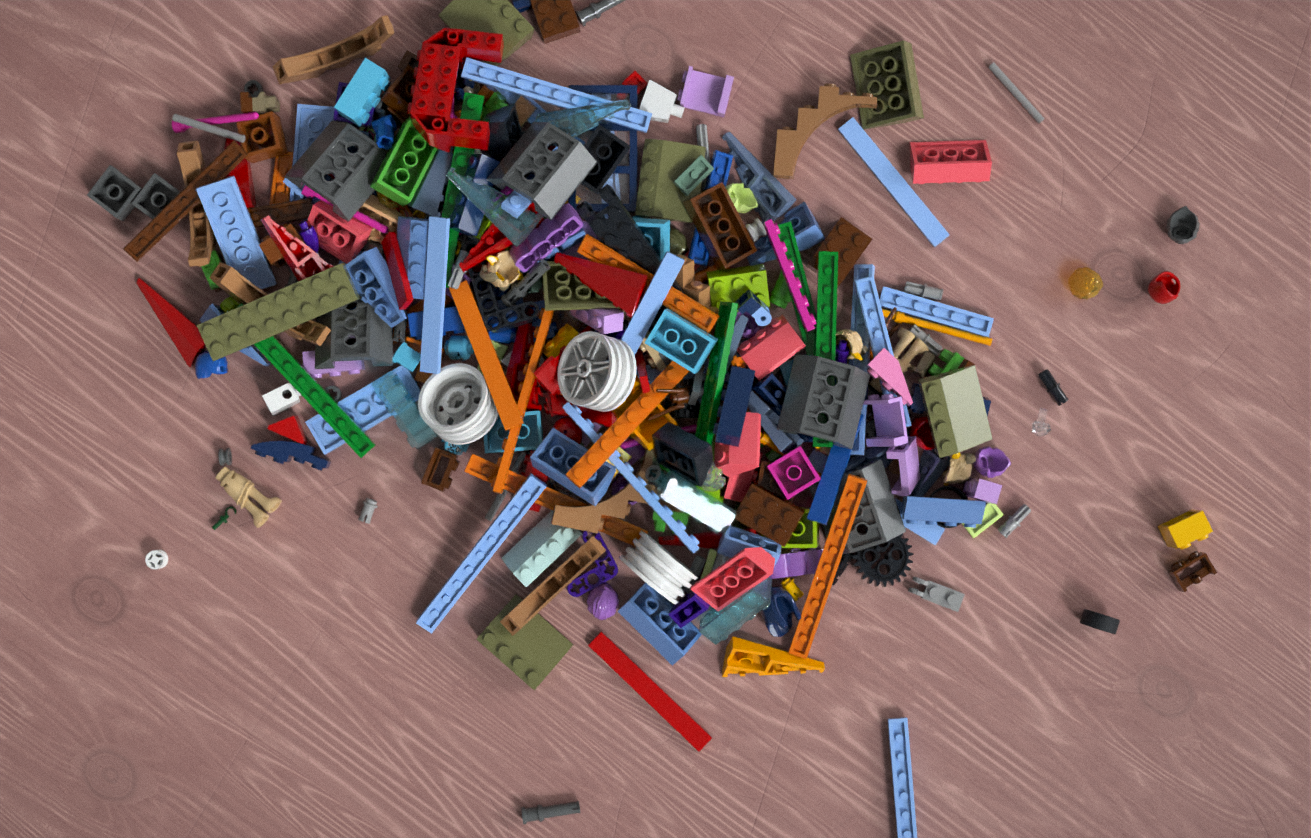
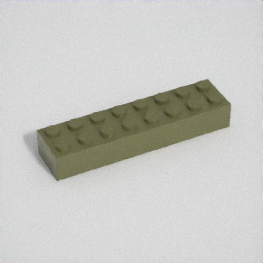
[197,263,360,361]

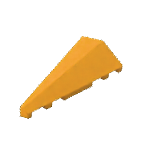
[722,636,825,677]

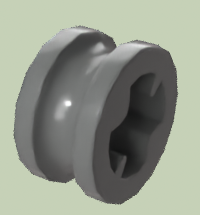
[244,80,263,97]
[324,386,342,402]
[218,448,232,466]

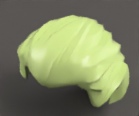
[725,183,758,213]

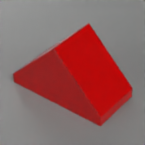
[267,415,307,444]

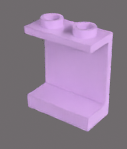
[677,66,734,117]
[863,394,908,447]

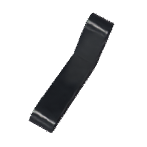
[462,240,541,333]

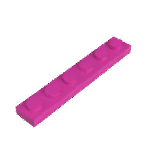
[763,219,816,333]

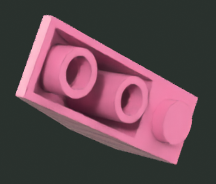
[866,348,913,406]

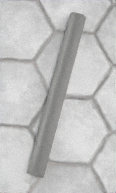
[988,62,1045,123]
[172,114,246,143]
[485,451,526,521]

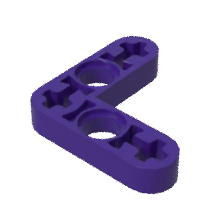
[567,531,618,597]

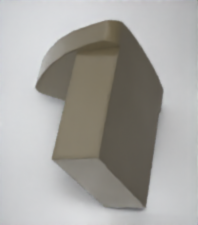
[907,351,936,378]

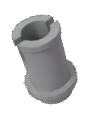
[358,498,378,524]

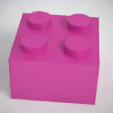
[766,446,821,500]

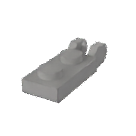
[908,576,965,612]

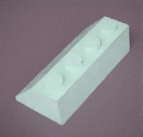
[501,510,583,587]

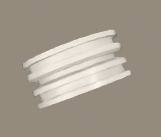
[558,331,636,412]
[418,363,499,445]
[619,530,698,605]

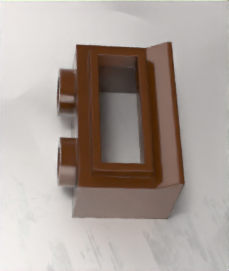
[421,447,460,492]
[1168,551,1217,592]

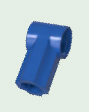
[372,114,397,150]

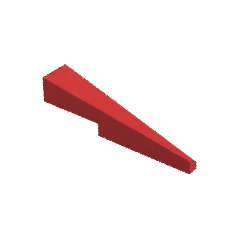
[459,202,545,272]
[261,215,334,282]
[554,253,648,318]
[136,278,206,367]
[505,308,542,411]

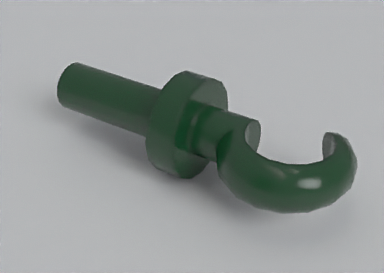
[212,506,237,530]

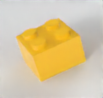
[1158,510,1213,550]

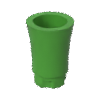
[769,271,791,309]

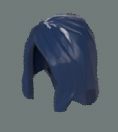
[759,587,801,637]

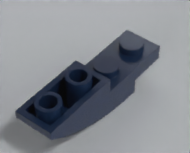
[250,441,331,471]

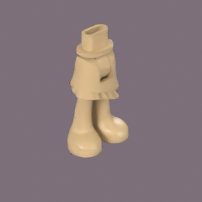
[869,328,929,393]
[215,466,282,528]

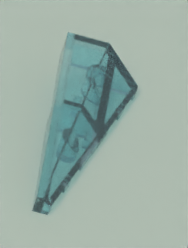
[446,167,544,247]

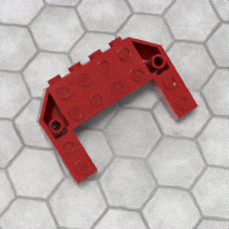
[408,28,504,152]

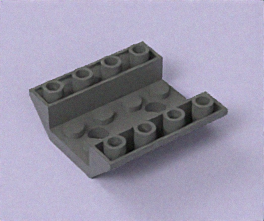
[285,121,386,222]
[487,122,597,220]
[315,294,393,369]
[776,354,870,450]
[809,459,906,554]

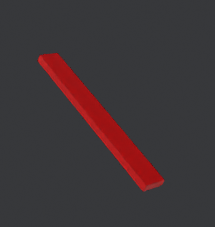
[588,631,712,752]

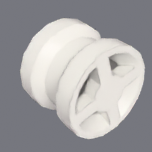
[745,218,767,242]
[145,550,168,569]

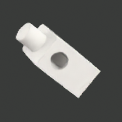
[639,80,685,123]
[262,382,301,417]

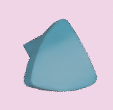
[393,342,421,372]

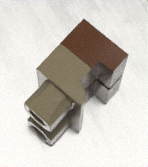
[240,91,280,115]

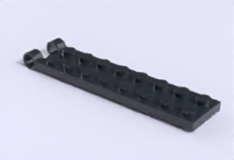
[576,184,686,321]

